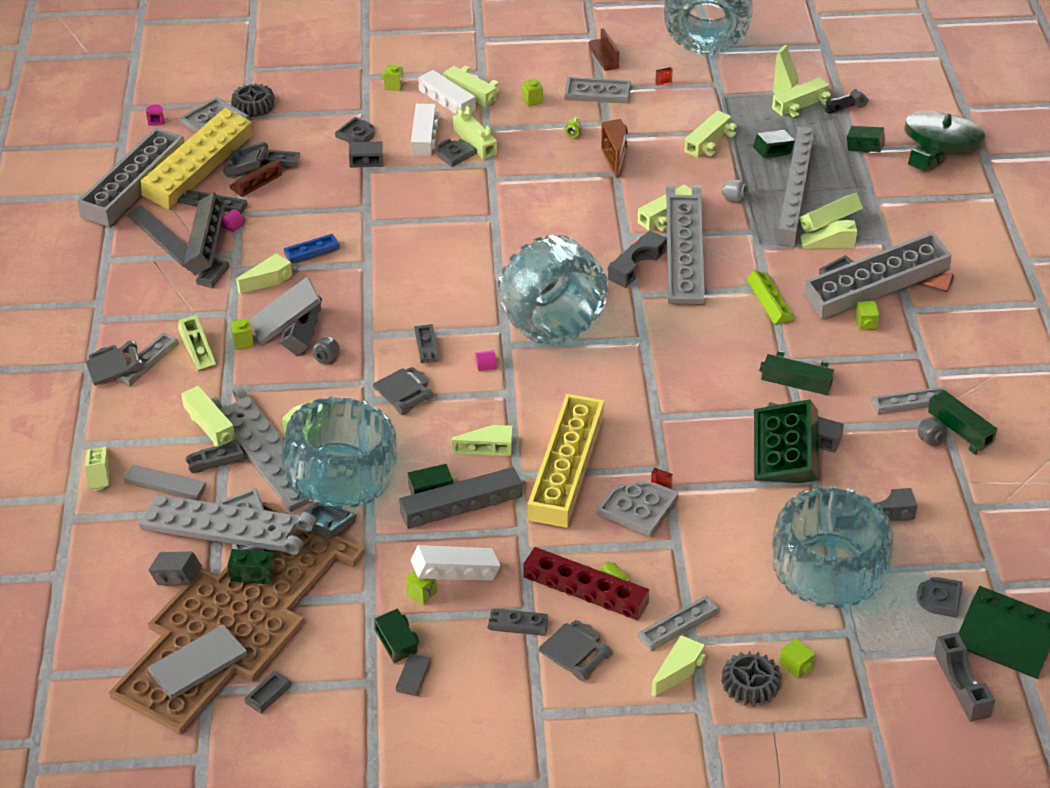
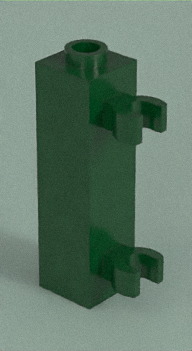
[759,350,834,396]
[928,390,997,455]

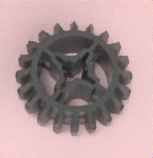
[231,83,275,118]
[721,650,782,707]

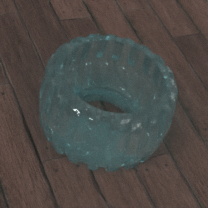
[664,0,753,54]
[497,234,608,345]
[282,396,397,508]
[771,486,893,608]

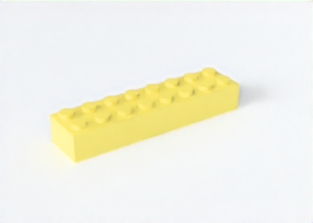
[141,108,252,210]
[528,394,604,528]

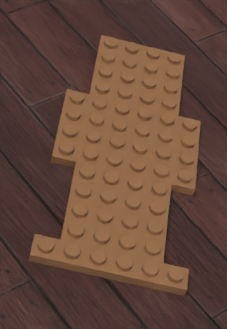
[109,502,365,735]

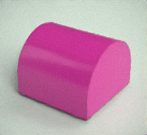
[146,104,165,125]
[220,209,244,232]
[475,350,497,371]

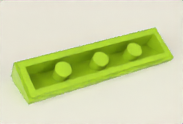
[747,270,796,324]

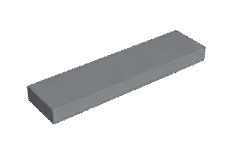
[115,332,179,387]
[871,386,948,415]
[124,465,206,501]
[638,595,719,651]

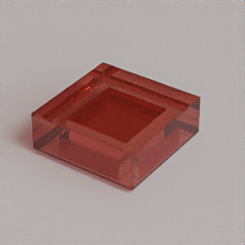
[655,67,673,86]
[651,468,673,489]

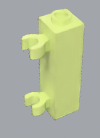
[443,66,499,107]
[772,77,831,117]
[453,106,497,159]
[684,110,737,158]
[638,185,692,231]
[799,192,863,233]
[181,386,235,447]

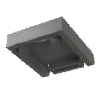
[223,142,269,177]
[298,500,357,539]

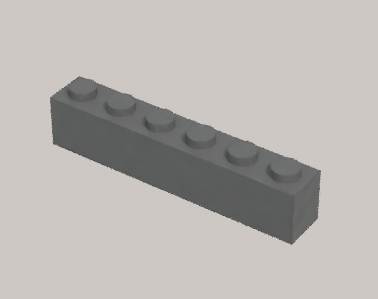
[183,192,225,276]
[399,467,522,529]

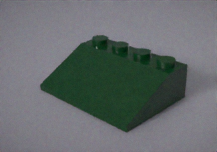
[754,399,819,483]
[958,585,1050,679]

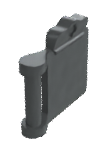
[86,341,144,385]
[373,367,433,415]
[539,620,613,682]

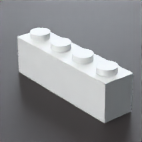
[419,70,476,115]
[411,103,439,156]
[411,545,500,581]

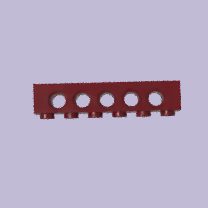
[523,547,649,620]

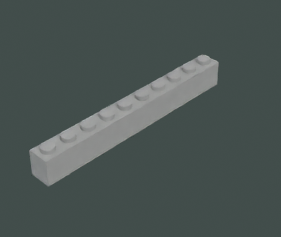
[777,127,815,247]

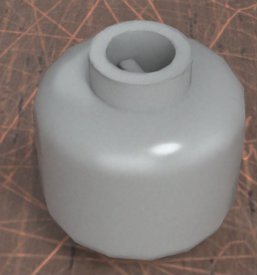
[722,180,749,202]

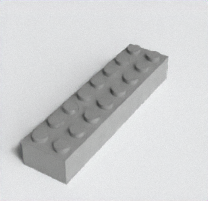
[77,128,184,227]
[804,232,952,320]

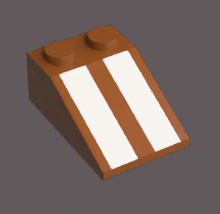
[601,119,628,178]

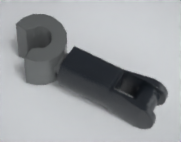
[825,89,869,114]

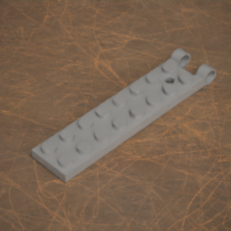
[666,185,705,304]
[211,385,325,512]
[139,495,316,555]

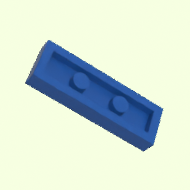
[284,233,340,264]

